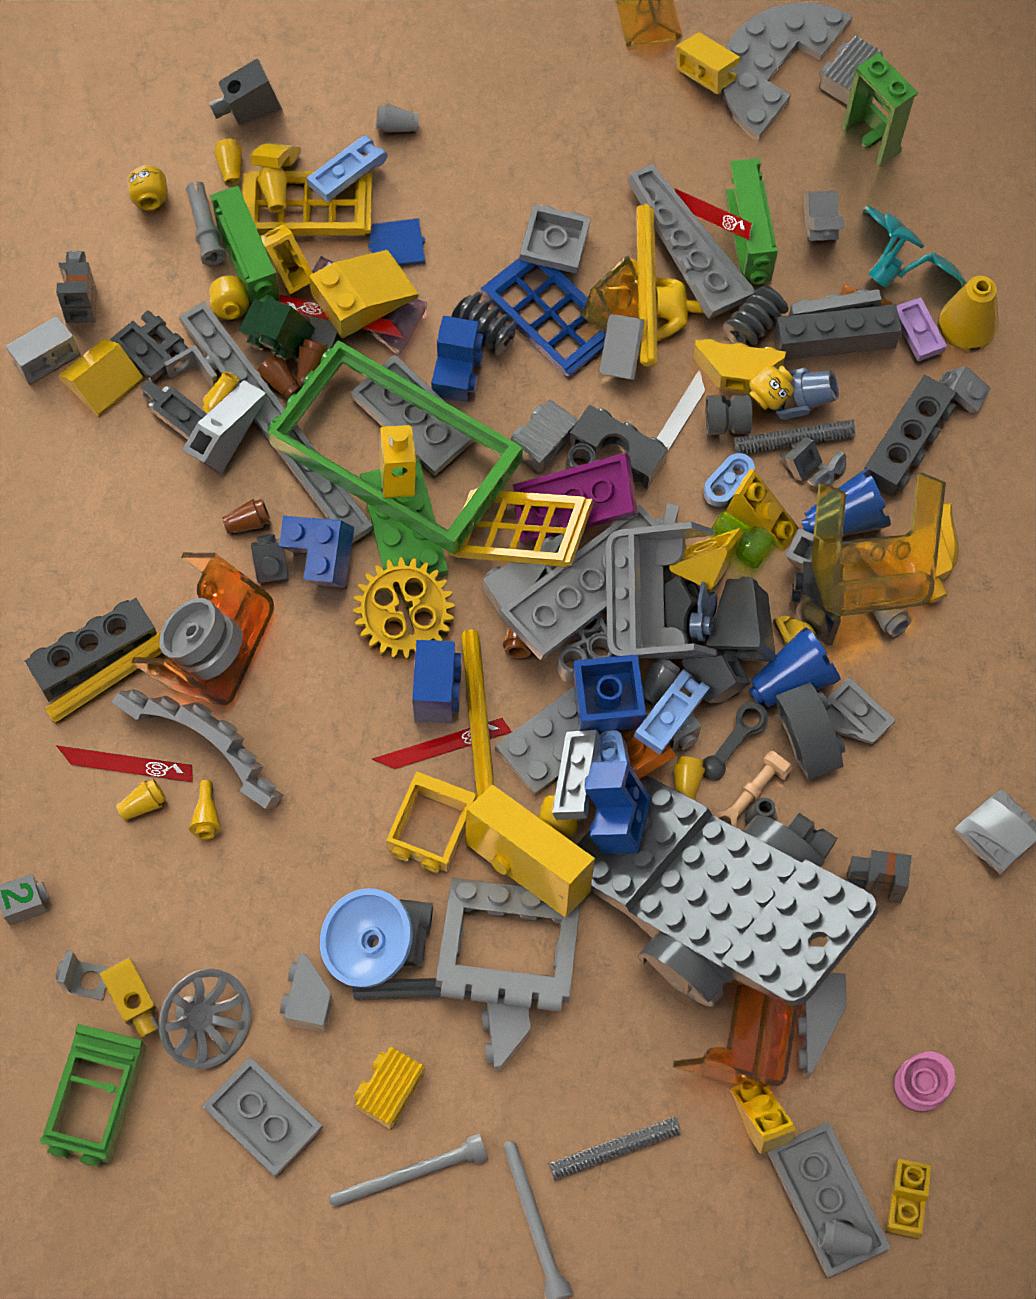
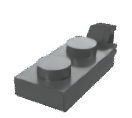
[140,379,207,440]

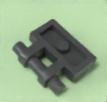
[111,311,188,382]

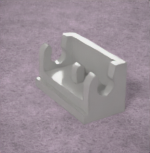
[5,316,81,385]

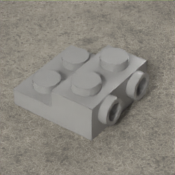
[519,204,591,274]

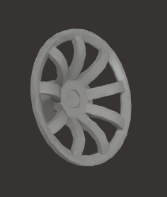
[159,968,251,1069]

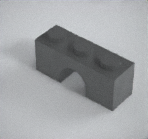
[569,404,668,490]

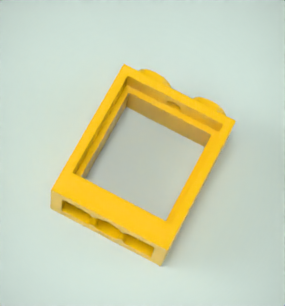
[386,771,476,873]

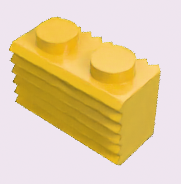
[354,1046,426,1130]

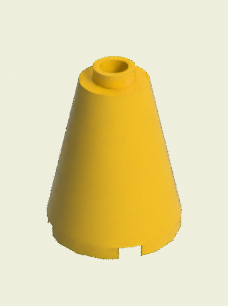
[939,276,999,350]

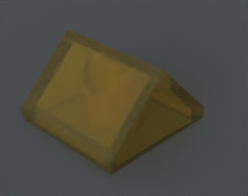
[615,0,682,47]
[581,256,639,333]

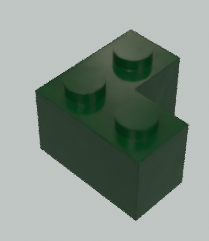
[239,297,315,360]

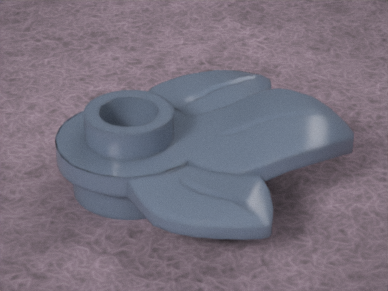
[690,582,717,641]

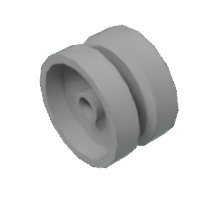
[159,598,242,680]

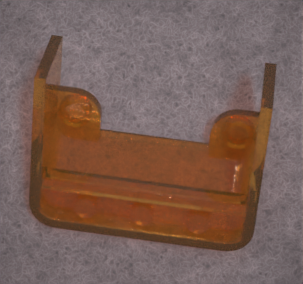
[131,552,274,705]
[673,979,798,1087]

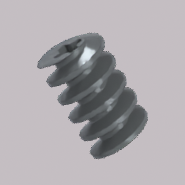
[723,285,789,346]
[452,292,517,355]

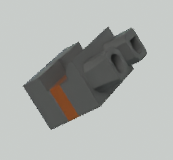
[56,251,97,323]
[846,850,912,903]

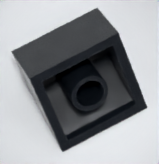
[790,561,842,645]

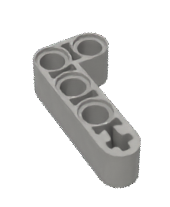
[546,565,614,683]

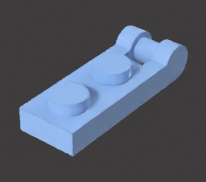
[307,135,388,202]
[634,669,710,755]

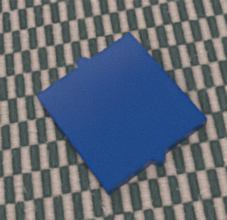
[368,218,425,266]

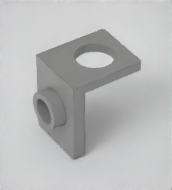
[164,345,218,387]
[56,951,108,1001]

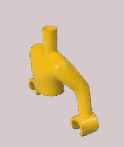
[622,259,704,341]

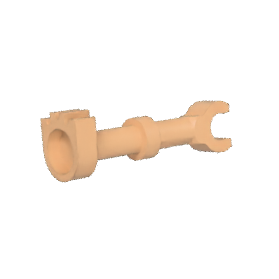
[715,750,793,827]

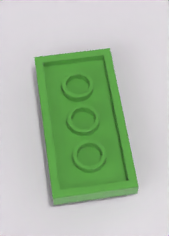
[360,461,448,587]

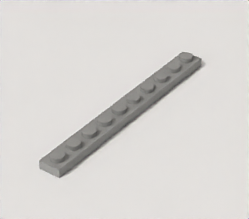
[179,302,373,543]

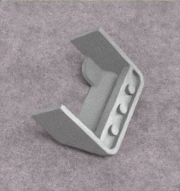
[606,522,717,659]

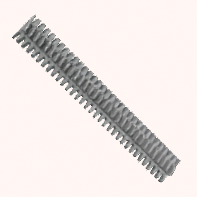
[734,419,856,454]
[549,1116,681,1181]

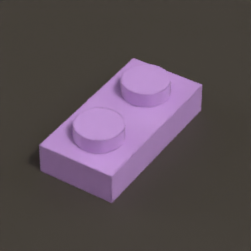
[897,297,947,362]

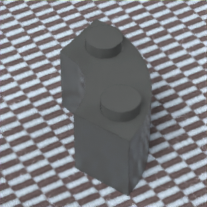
[776,682,845,780]

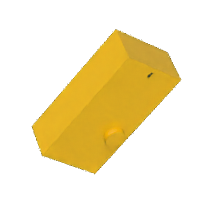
[465,784,595,918]

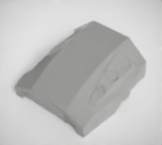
[953,789,1036,875]

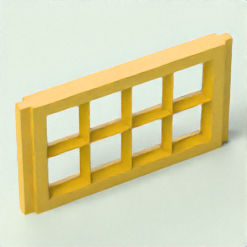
[243,171,372,236]
[447,489,594,567]

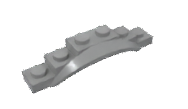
[112,689,283,809]

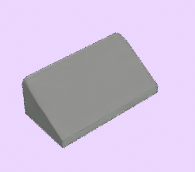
[600,314,645,380]

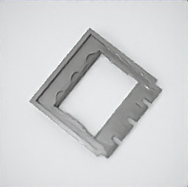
[436,878,580,1012]

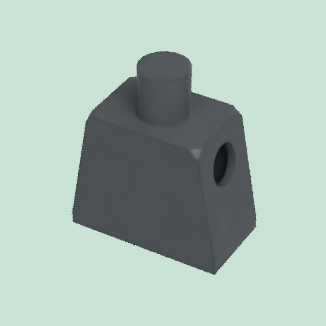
[209,58,282,124]

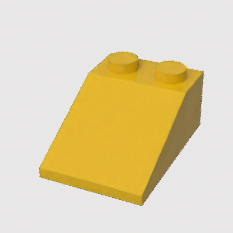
[309,250,419,339]

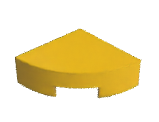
[773,616,816,645]

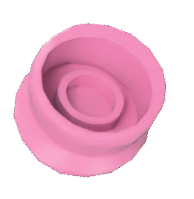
[894,1051,956,1111]

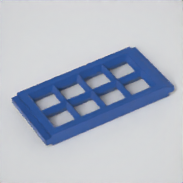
[480,258,609,378]

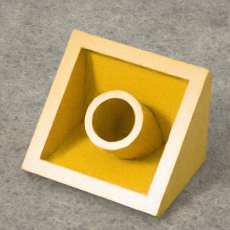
[58,339,144,417]
[669,528,743,591]

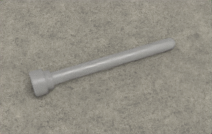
[329,1134,488,1207]
[504,1141,573,1299]

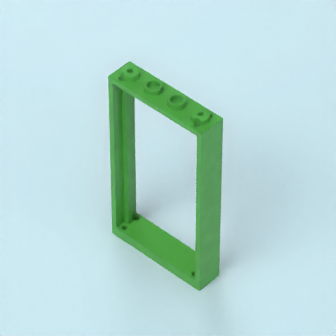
[268,340,523,555]

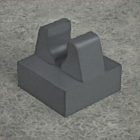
[780,437,823,481]

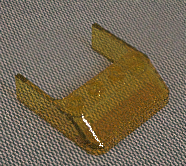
[811,473,946,616]

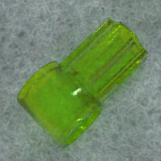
[711,511,776,568]

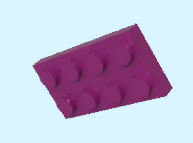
[513,453,638,545]

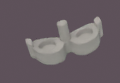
[808,450,846,488]

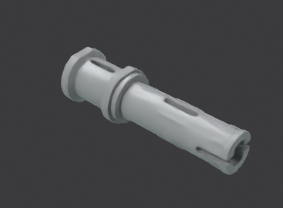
[186,181,226,266]

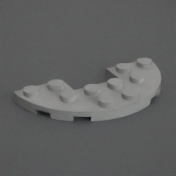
[721,3,852,141]

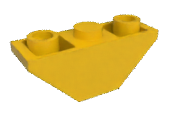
[693,339,786,393]
[727,469,799,551]
[730,1077,796,1154]

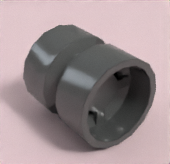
[705,395,752,435]
[788,813,838,860]

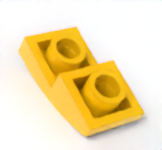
[250,143,301,169]
[886,1158,932,1239]

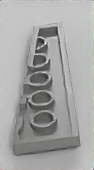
[628,164,756,319]

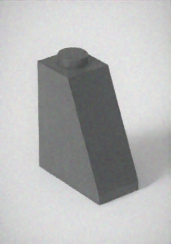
[706,576,776,662]

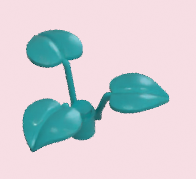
[863,205,967,288]

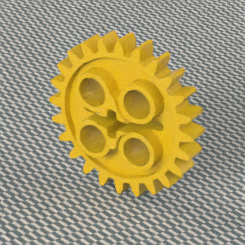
[353,557,455,660]

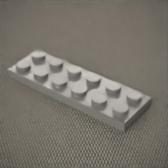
[499,504,659,661]

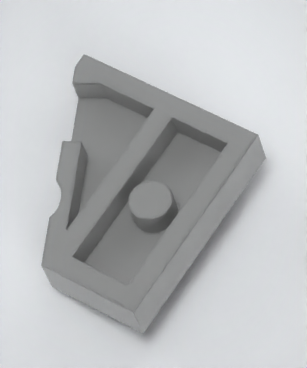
[826,677,896,745]

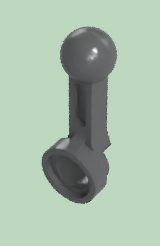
[703,702,768,781]

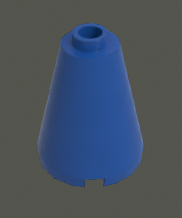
[801,469,891,539]
[749,627,841,707]

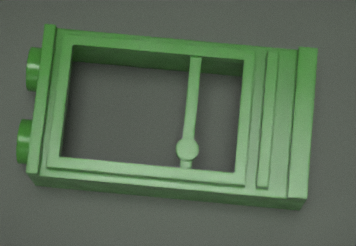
[842,52,918,167]
[725,158,778,285]
[210,185,280,305]
[40,1024,147,1167]

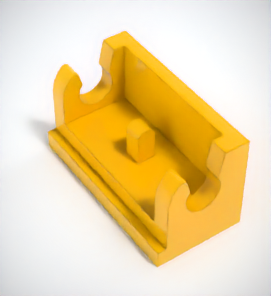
[676,32,740,95]

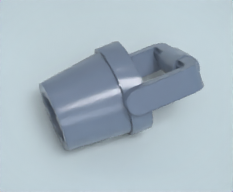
[775,368,839,420]

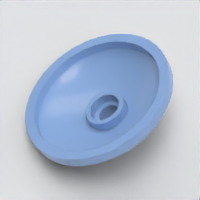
[320,888,413,988]

